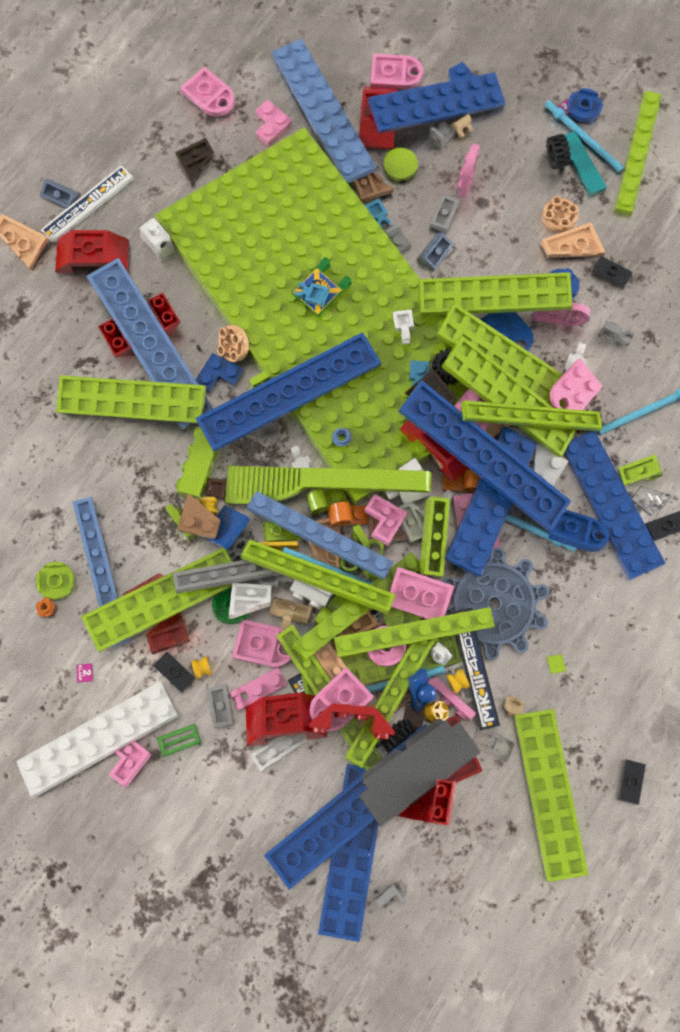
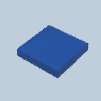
[204,505,251,551]

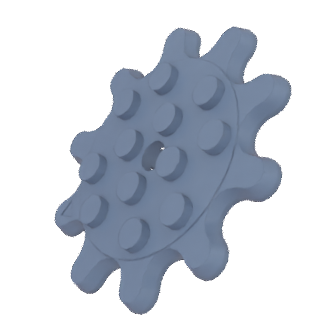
[442,547,550,660]

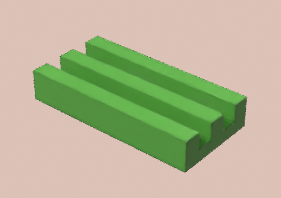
[157,724,202,757]

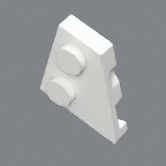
[533,442,569,486]

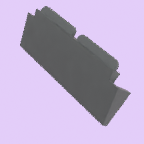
[359,719,480,828]

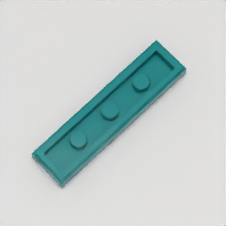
[565,131,607,196]

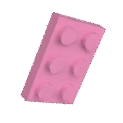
[389,567,454,619]

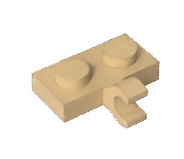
[269,597,313,630]

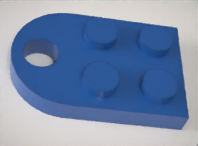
[480,312,534,352]
[548,509,609,552]

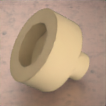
[503,696,525,718]

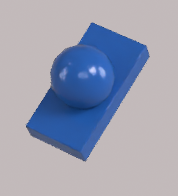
[408,668,437,712]

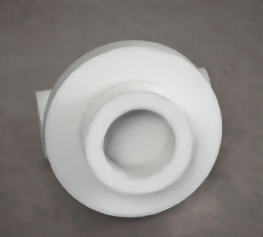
[431,642,453,664]

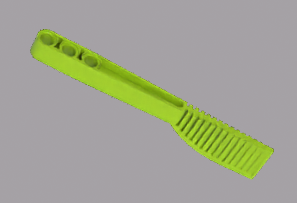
[225,466,431,505]

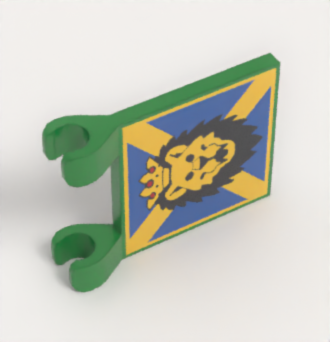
[291,257,352,317]

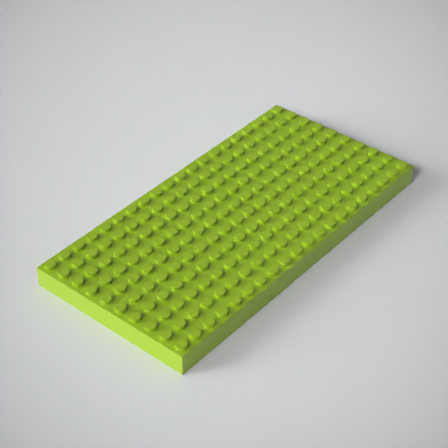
[155,127,486,506]

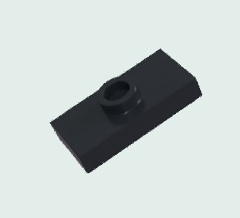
[592,256,633,289]
[645,511,680,541]
[153,652,196,693]
[617,759,646,805]

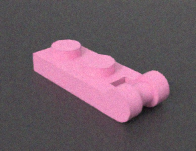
[229,667,287,711]
[428,678,476,721]

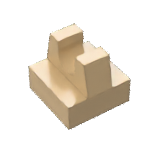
[448,114,473,138]

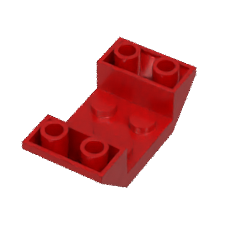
[359,86,398,150]
[55,230,129,273]
[98,292,181,357]
[399,420,468,483]
[246,692,328,747]
[307,703,395,739]
[397,779,456,826]

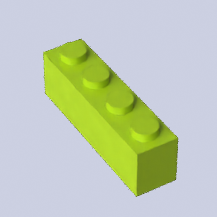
[176,426,219,501]
[419,496,450,578]

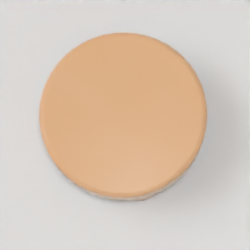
[542,196,578,232]
[217,325,249,362]

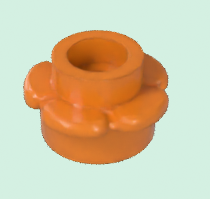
[35,598,55,617]

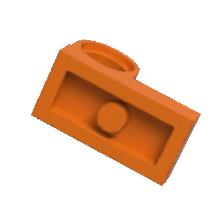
[442,469,480,494]
[328,502,368,527]

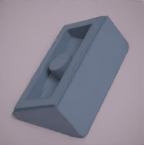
[40,179,80,208]
[416,232,454,271]

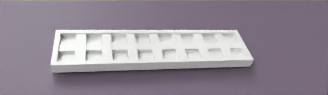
[16,681,179,798]

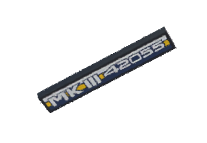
[450,608,500,730]

